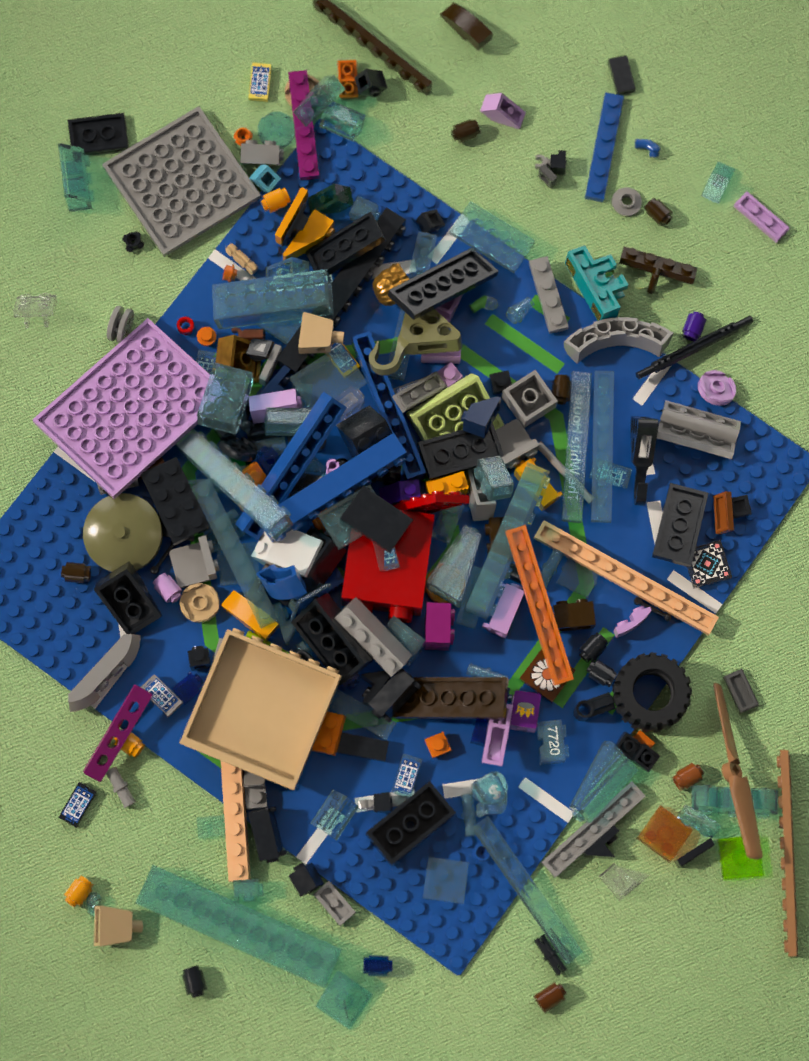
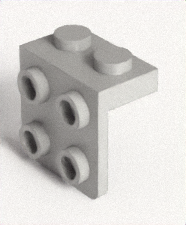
[495,419,539,470]
[169,536,219,588]

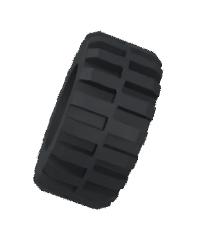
[612,652,692,733]

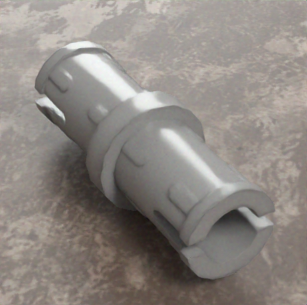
[106,767,136,808]

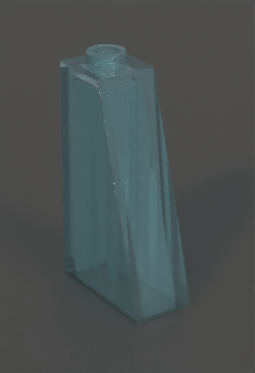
[425,525,482,608]
[569,741,639,823]

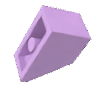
[480,93,526,129]

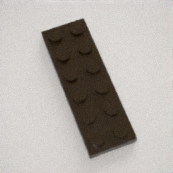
[391,677,509,719]

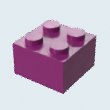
[425,602,455,651]

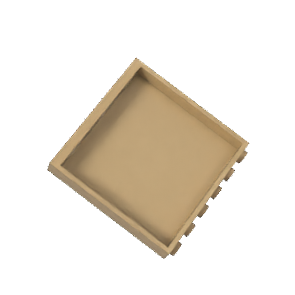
[180,628,341,791]

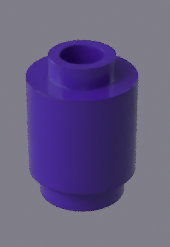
[682,311,707,342]

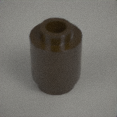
[451,119,480,143]
[644,198,673,226]
[551,375,572,405]
[61,562,91,583]

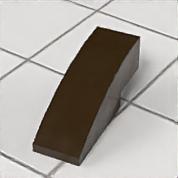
[440,3,493,50]

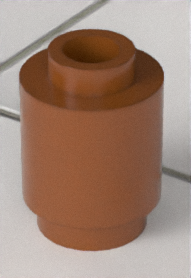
[672,763,704,791]

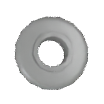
[612,188,642,216]

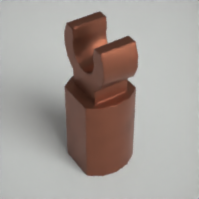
[231,327,266,341]

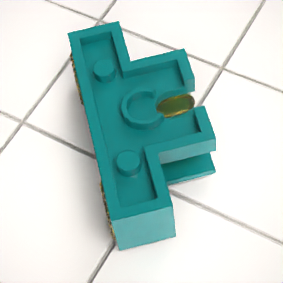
[565,245,629,321]

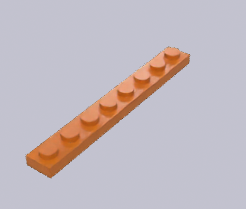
[505,525,574,685]

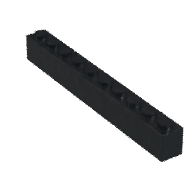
[277,207,406,378]

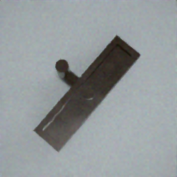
[619,246,698,294]

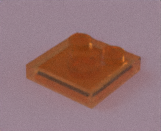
[636,805,693,863]

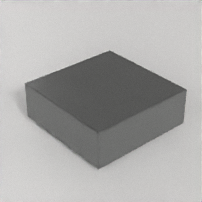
[538,164,557,188]

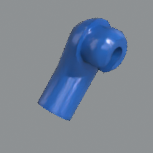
[635,139,661,158]

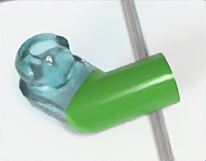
[469,296,499,313]

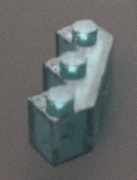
[691,785,778,819]

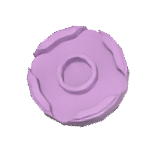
[698,370,736,406]

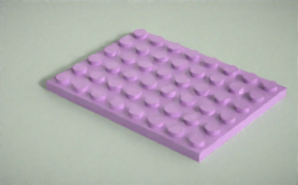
[33,318,229,499]

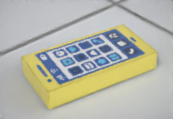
[249,63,271,102]

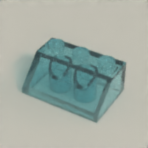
[58,143,95,212]

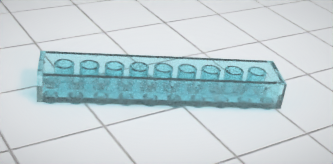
[135,865,342,989]

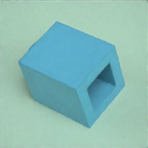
[249,164,281,193]

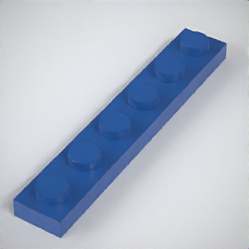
[585,92,624,202]

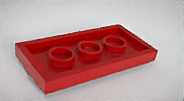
[393,491,470,514]

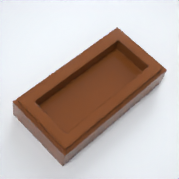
[713,491,734,535]

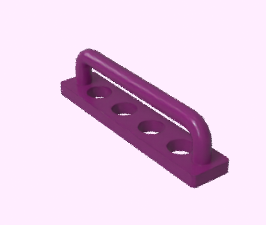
[83,685,152,782]

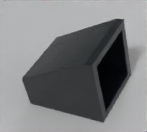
[336,405,392,458]

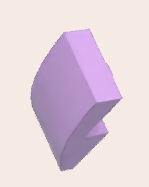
[614,606,652,638]

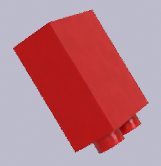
[341,510,434,623]

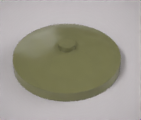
[83,493,163,572]

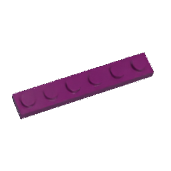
[288,70,319,180]

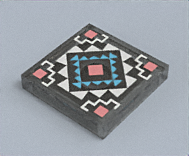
[686,540,732,589]

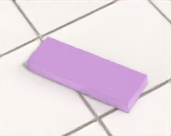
[733,191,790,243]

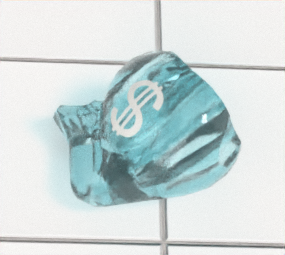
[471,771,508,818]

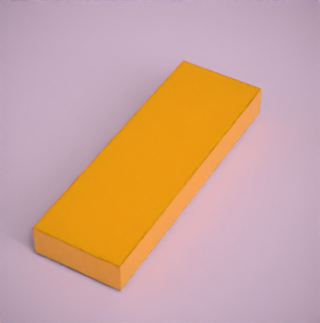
[275,187,308,245]

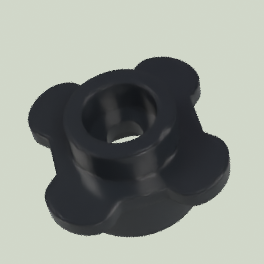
[122,231,144,252]

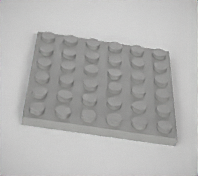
[102,106,261,257]

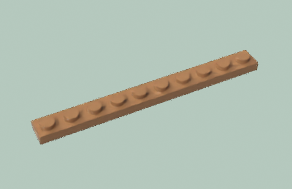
[777,750,798,957]

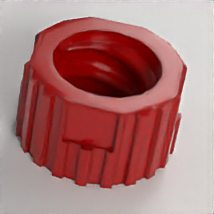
[177,316,195,336]

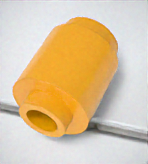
[261,188,291,213]
[114,732,145,758]
[64,876,94,908]

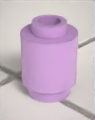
[153,573,182,603]

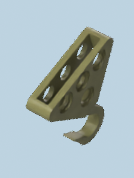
[369,309,462,375]

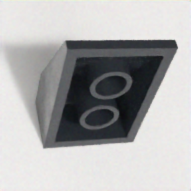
[94,561,162,634]

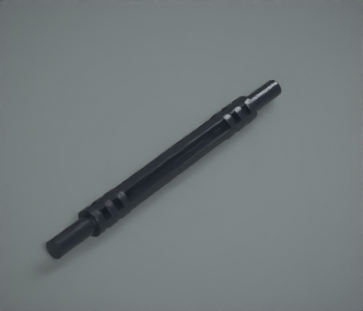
[635,315,753,380]

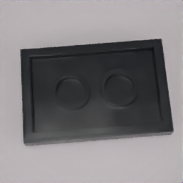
[68,113,129,157]
[340,486,413,553]

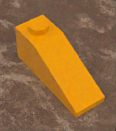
[282,209,335,263]

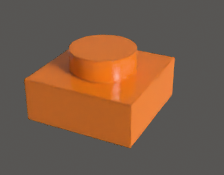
[424,732,451,759]

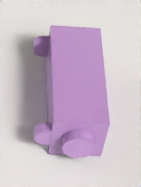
[249,389,303,424]
[482,583,524,638]

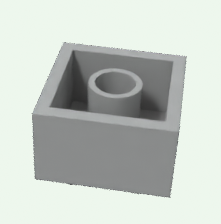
[502,370,558,428]

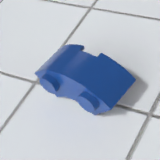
[256,564,307,600]

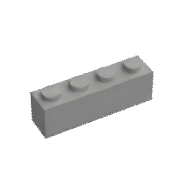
[335,597,412,676]

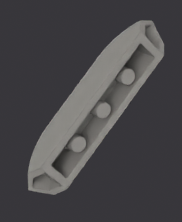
[68,634,141,712]

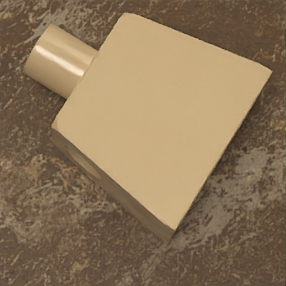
[298,312,344,354]
[94,906,143,946]

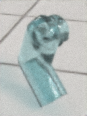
[87,893,101,917]

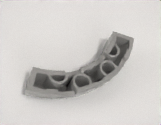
[564,317,673,364]

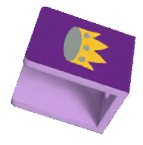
[509,690,541,733]

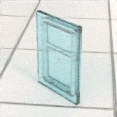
[289,344,368,410]

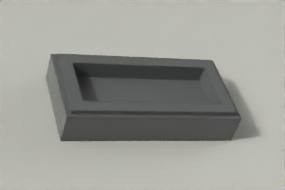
[723,669,759,714]

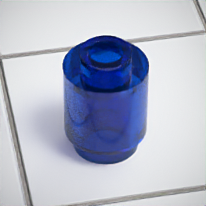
[363,955,393,977]

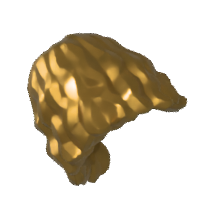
[372,263,409,306]

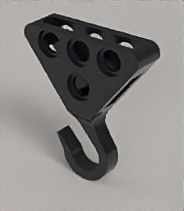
[630,416,659,506]

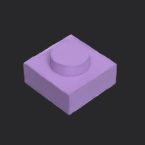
[437,362,463,388]

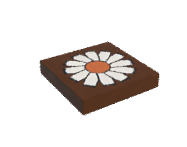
[520,649,576,703]

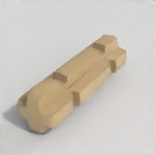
[225,243,258,275]

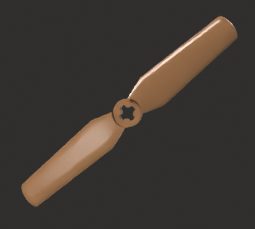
[713,683,763,860]

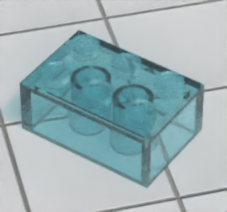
[197,362,253,434]

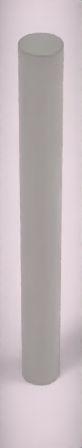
[538,442,595,504]

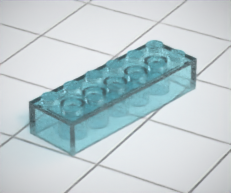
[212,269,334,330]

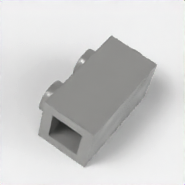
[241,140,284,164]

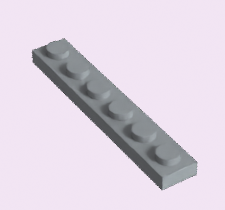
[541,781,645,878]

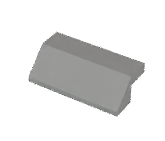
[657,400,741,459]

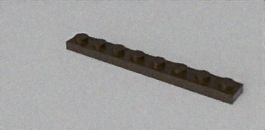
[313,0,432,95]

